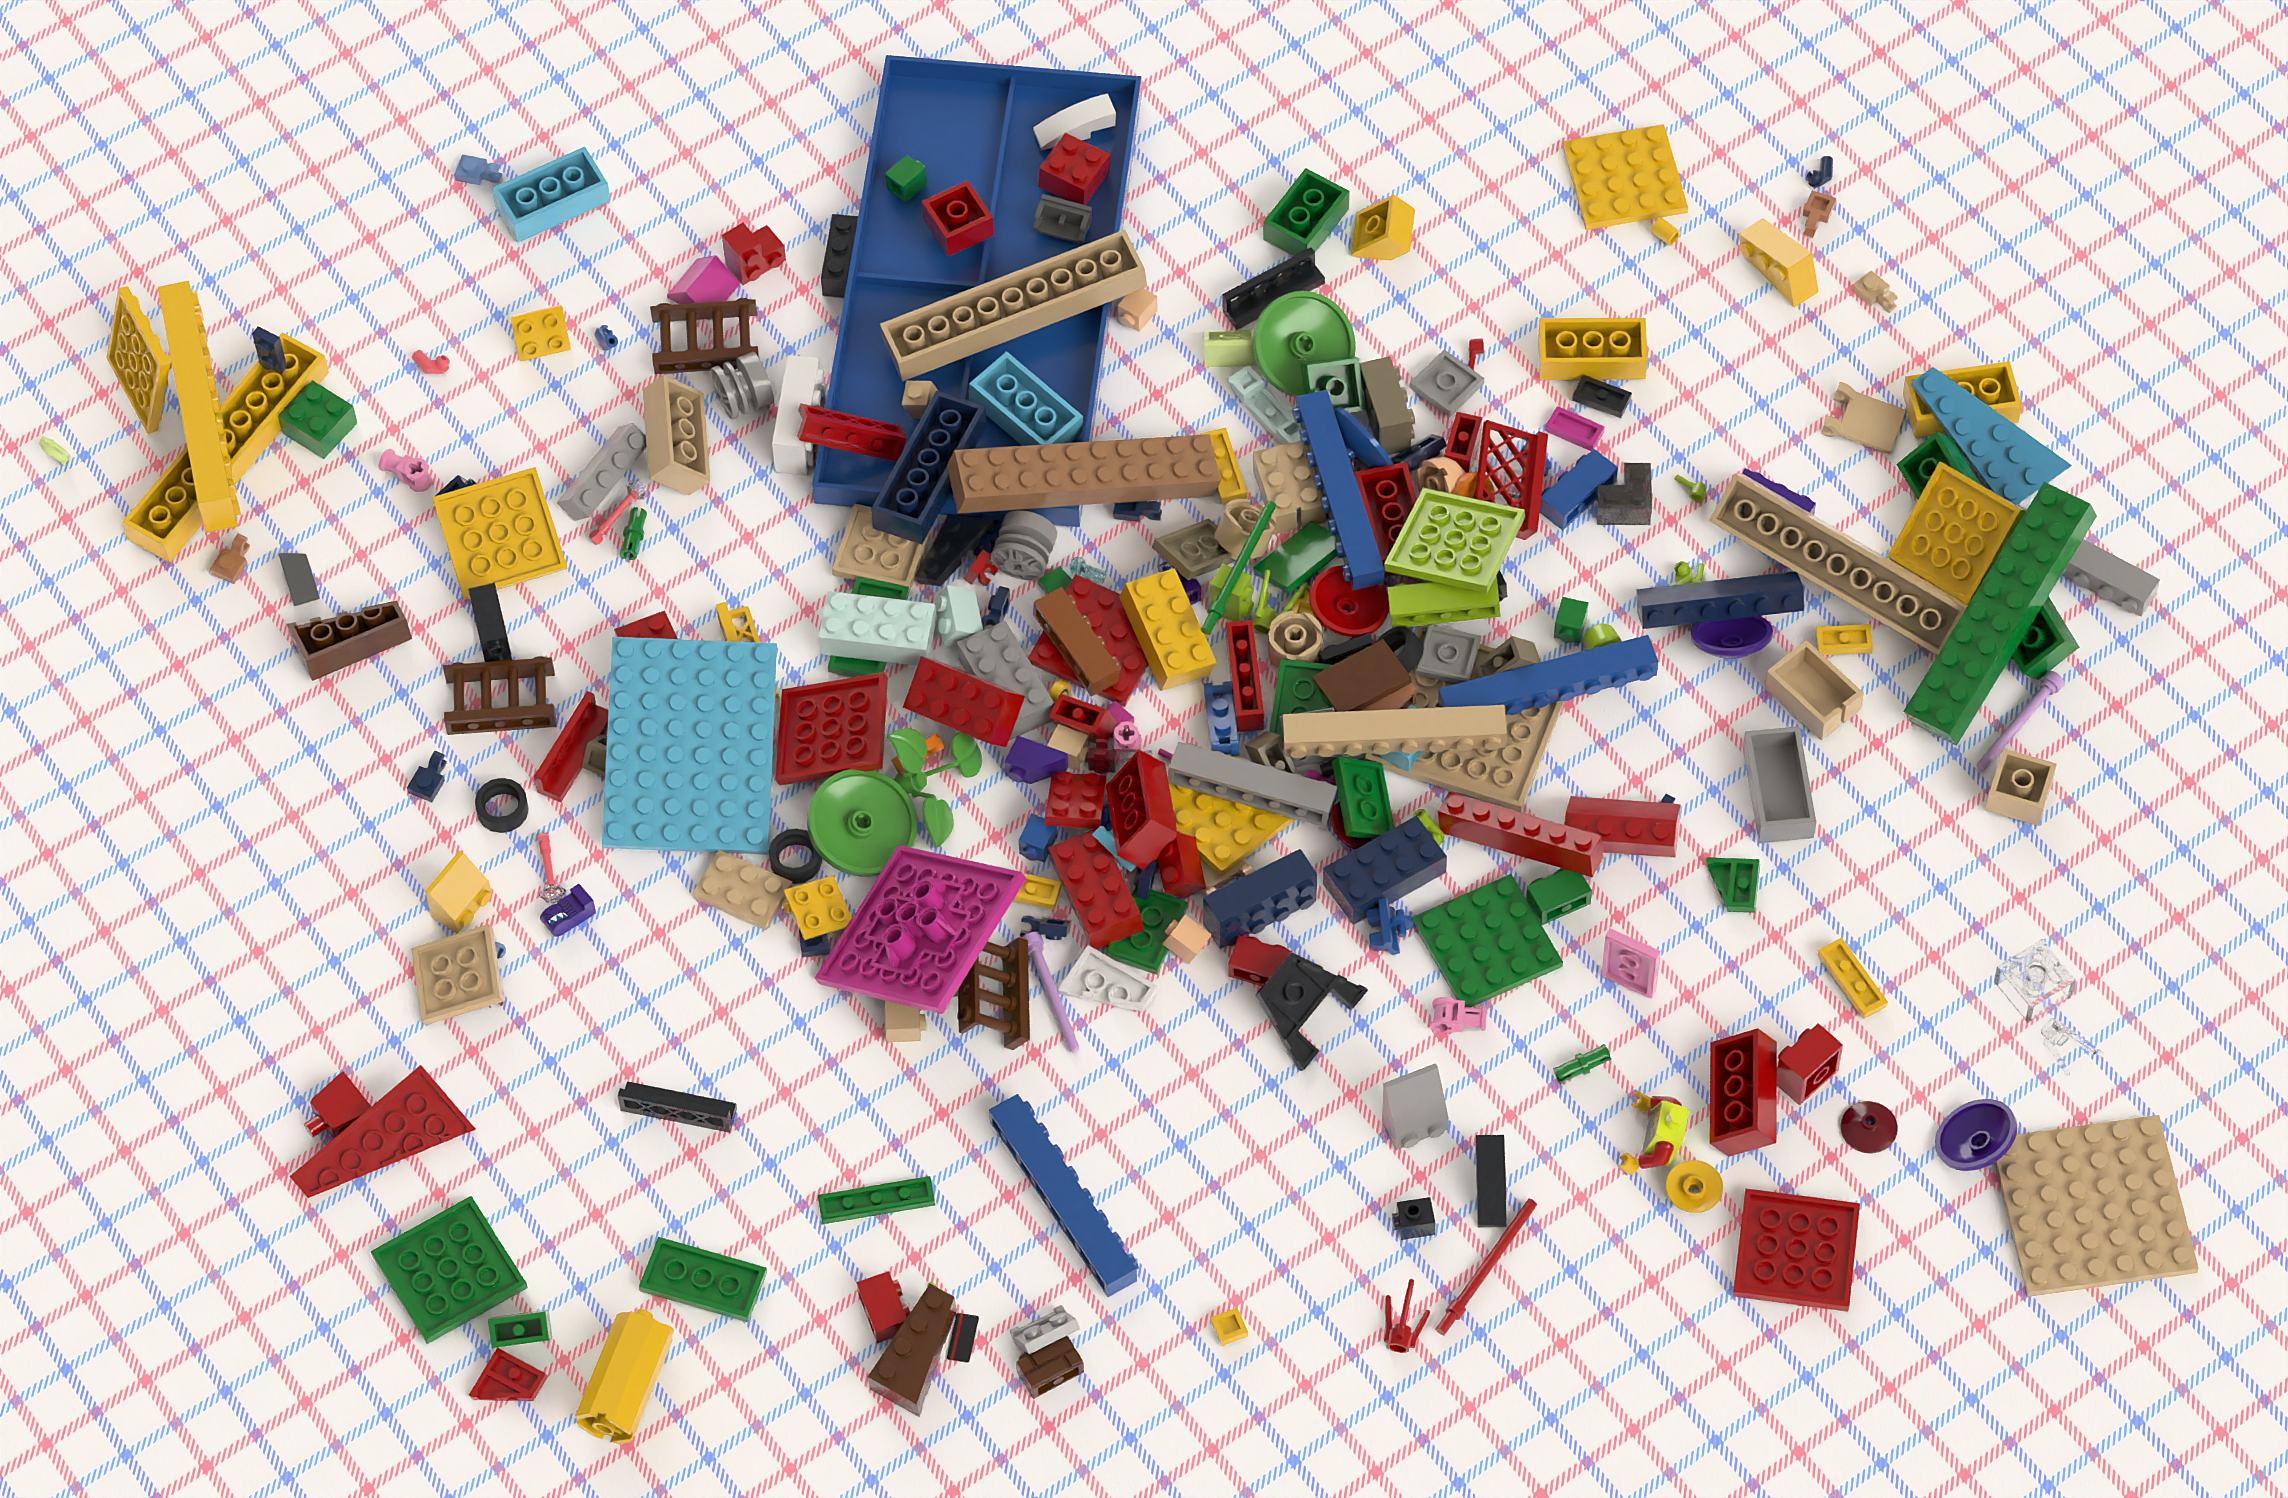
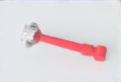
[589,480,648,545]
[537,832,566,904]

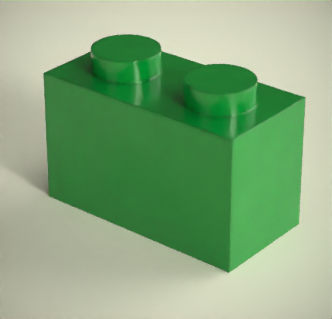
[1526,868,1592,925]
[488,1309,553,1348]

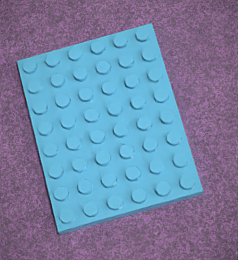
[602,637,777,855]

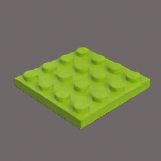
[1384,488,1525,593]

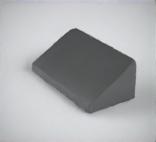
[278,553,320,606]

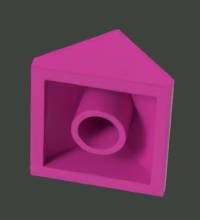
[667,255,740,321]

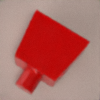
[304,1071,371,1138]

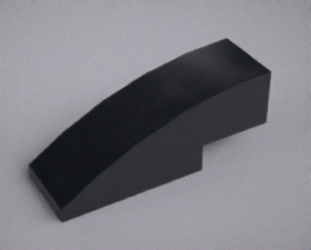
[1475,1134,1507,1228]

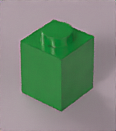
[885,155,927,203]
[1554,597,1589,643]

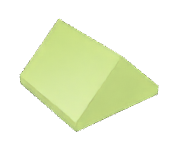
[1203,330,1257,367]

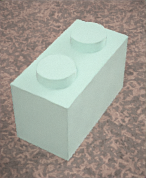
[934,585,983,647]

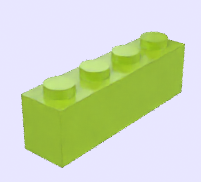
[1388,576,1501,628]

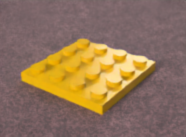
[1563,124,1688,230]
[106,286,172,435]
[1887,462,2026,605]
[432,467,568,600]
[1169,754,1296,877]

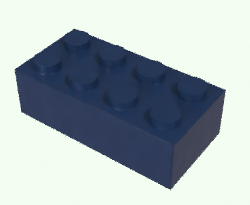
[1323,815,1447,925]
[1203,848,1317,949]

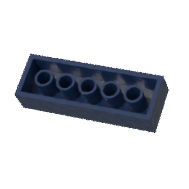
[871,391,986,544]

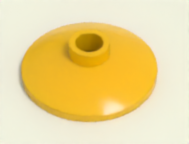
[1666,1160,1723,1213]

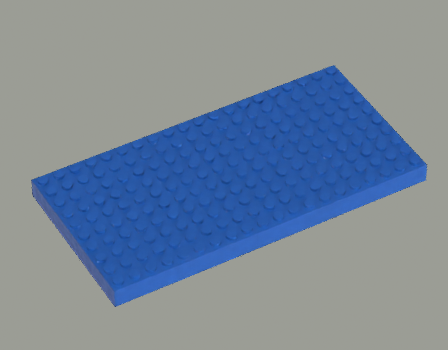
[812,55,1142,527]

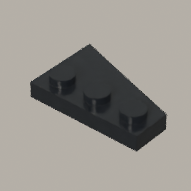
[915,514,996,587]

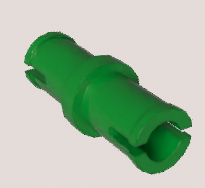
[620,507,647,560]
[1553,1044,1612,1084]

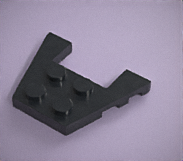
[1255,952,1368,1071]

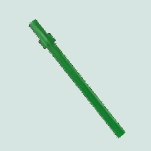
[1201,501,1276,635]

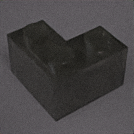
[1596,462,1652,525]

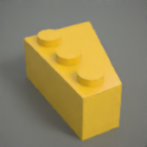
[1738,218,1819,308]

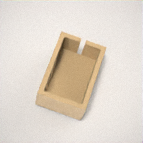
[1253,441,1325,535]
[1764,640,1864,741]

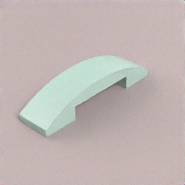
[1227,365,1302,444]

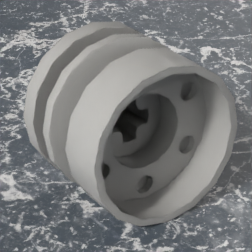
[711,352,774,420]
[991,510,1058,580]

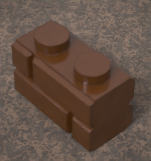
[1016,1336,1084,1399]

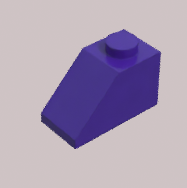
[1004,735,1068,784]

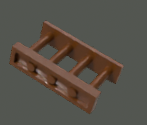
[650,298,760,374]
[443,656,557,735]
[957,937,1030,1050]

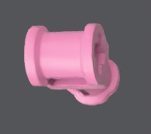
[378,449,432,492]
[1113,721,1141,759]
[1430,997,1487,1034]

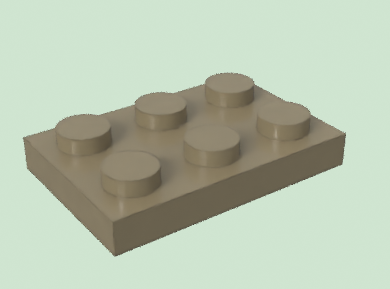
[1152,518,1236,580]

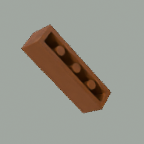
[1032,587,1121,697]

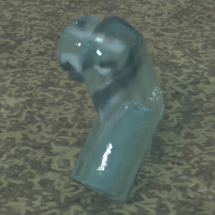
[1069,557,1107,584]

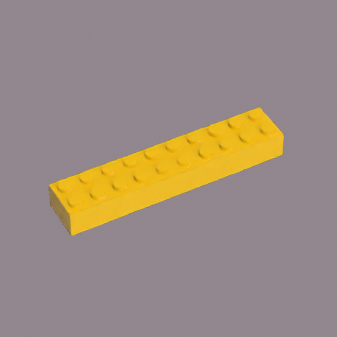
[158,280,241,533]
[122,332,329,563]

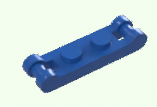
[1203,681,1240,757]

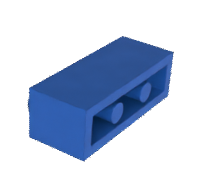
[1540,449,1618,531]

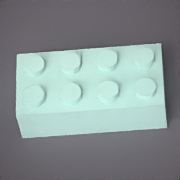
[818,591,936,666]

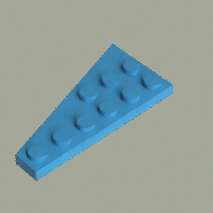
[1910,367,2072,506]

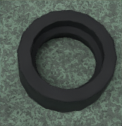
[1375,626,1424,673]
[474,778,529,833]
[769,828,822,884]

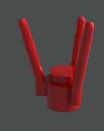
[1384,1278,1430,1353]

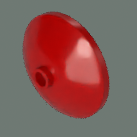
[1309,565,1390,637]

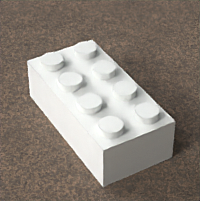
[772,355,826,476]

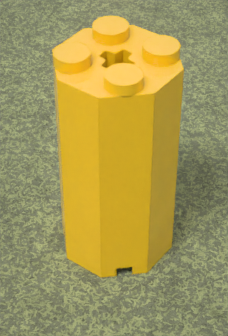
[575,1309,674,1444]

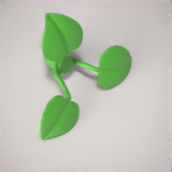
[887,728,982,848]

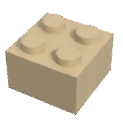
[1985,748,2057,826]

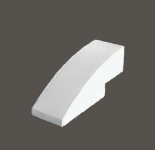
[1033,93,1116,151]

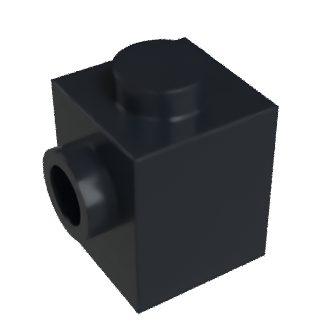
[1391,1197,1436,1240]

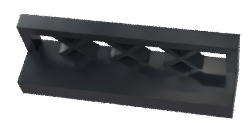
[1222,248,1325,330]
[617,1081,737,1133]

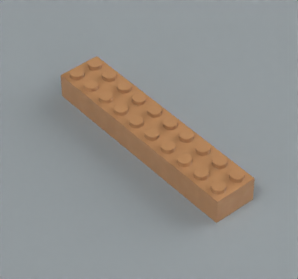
[947,434,1221,513]

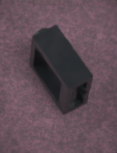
[468,583,512,662]

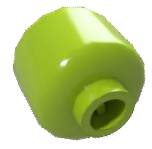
[1583,623,1622,650]

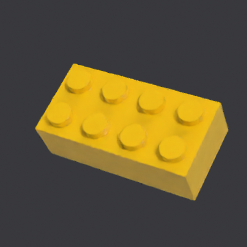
[1538,318,1647,380]
[1902,361,2022,438]
[1119,568,1217,691]

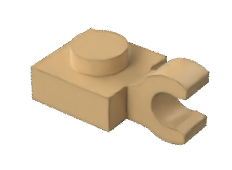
[1852,270,1898,313]

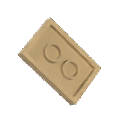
[692,851,793,930]

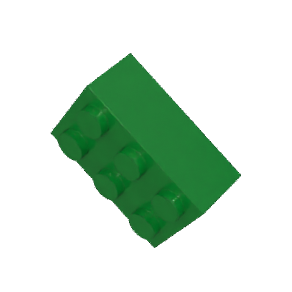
[1263,168,1350,262]

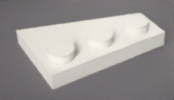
[1057,945,1159,1012]

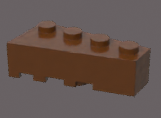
[287,600,412,681]
[867,1284,957,1417]

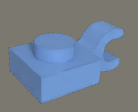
[454,154,503,185]

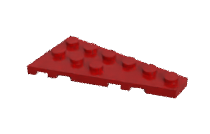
[289,1065,476,1198]

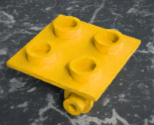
[510,305,571,362]
[783,875,852,940]

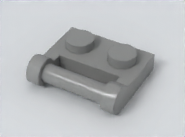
[1010,1305,1080,1354]

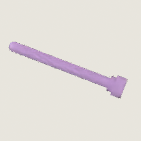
[1976,670,2065,771]
[1022,932,1079,1053]

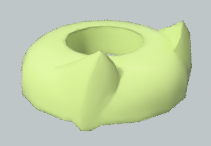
[39,436,71,465]

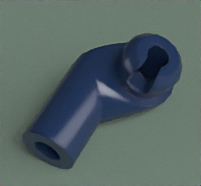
[1806,156,1834,188]

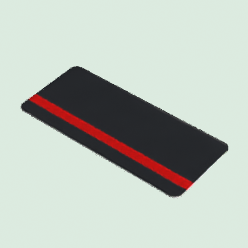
[947,1313,979,1363]

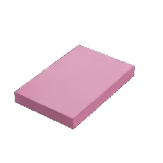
[1601,928,1661,999]

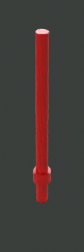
[1435,1198,1538,1336]

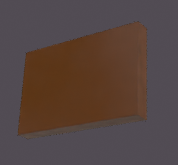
[1312,639,1412,712]

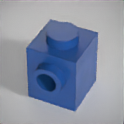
[1018,813,1058,863]

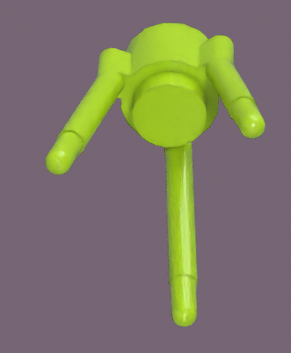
[1253,569,1307,634]

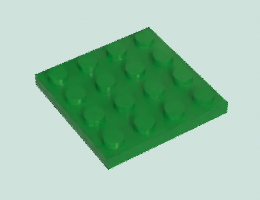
[1412,874,1563,1007]
[370,1196,528,1344]

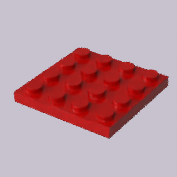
[1028,574,1149,707]
[775,672,888,786]
[1733,1188,1860,1312]

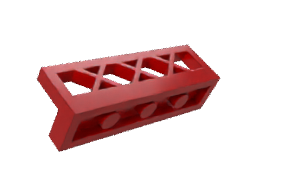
[797,403,907,462]
[534,691,609,803]

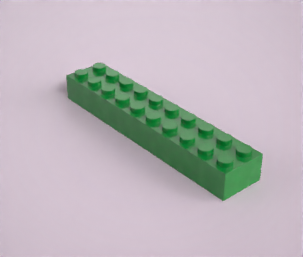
[1896,431,2080,680]
[1903,482,2097,746]

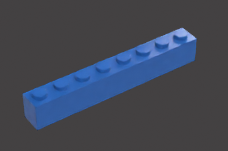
[1292,390,1385,590]
[1438,635,1659,715]
[989,1094,1139,1297]

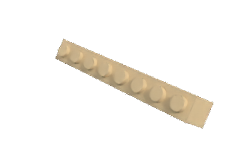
[1283,705,1507,758]

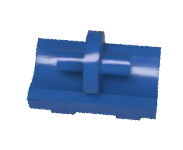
[1366,897,1413,955]

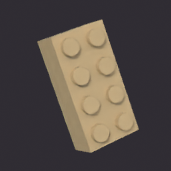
[643,375,711,496]

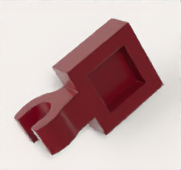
[1087,739,1117,774]

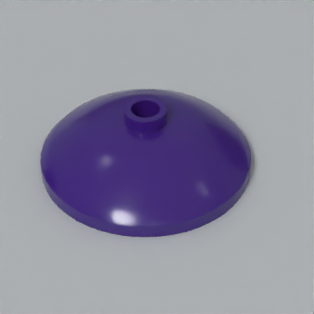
[1691,616,1773,659]
[1935,1099,2018,1171]

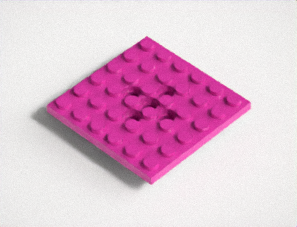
[814,845,1027,1014]

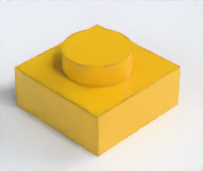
[1210,1307,1248,1346]

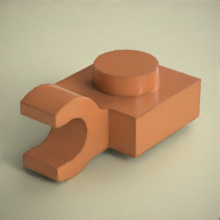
[1802,190,1837,238]
[209,533,250,584]

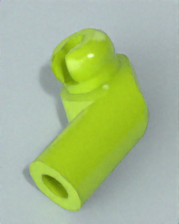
[1674,561,1693,585]
[1413,809,1445,846]

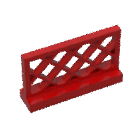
[1474,420,1548,540]

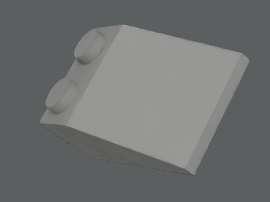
[1382,1063,1449,1150]

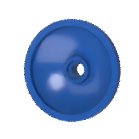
[1335,406,1393,468]

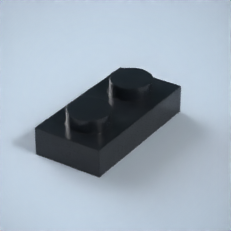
[1572,375,1632,419]
[1319,633,1373,665]

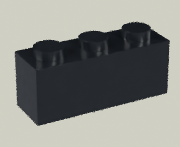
[821,214,858,298]

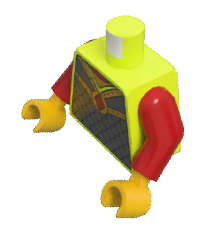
[1618,1091,1689,1175]

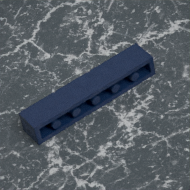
[1636,571,1804,629]

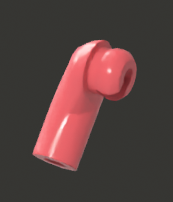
[412,350,450,374]

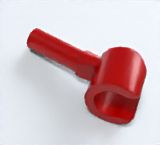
[1468,338,1484,370]

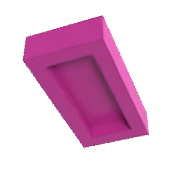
[1545,406,1605,451]

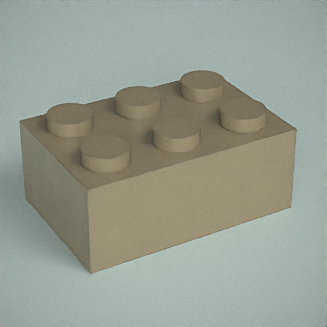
[1360,356,1415,455]

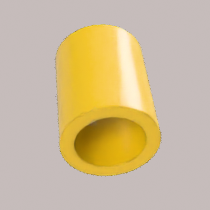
[1651,217,1680,246]

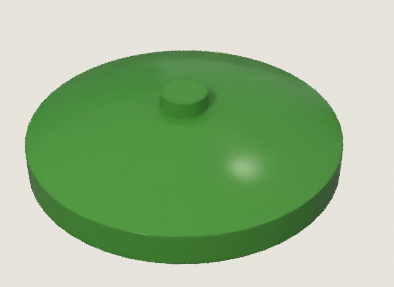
[1252,291,1356,397]
[807,769,917,877]

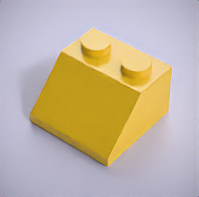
[1351,194,1415,261]
[425,850,492,934]

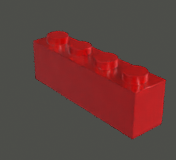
[1225,620,1264,732]

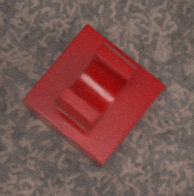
[963,550,998,586]

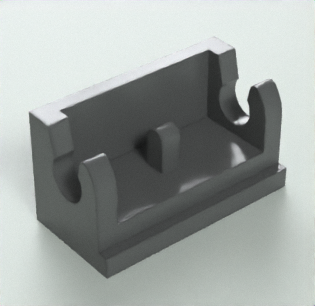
[1033,194,1092,245]

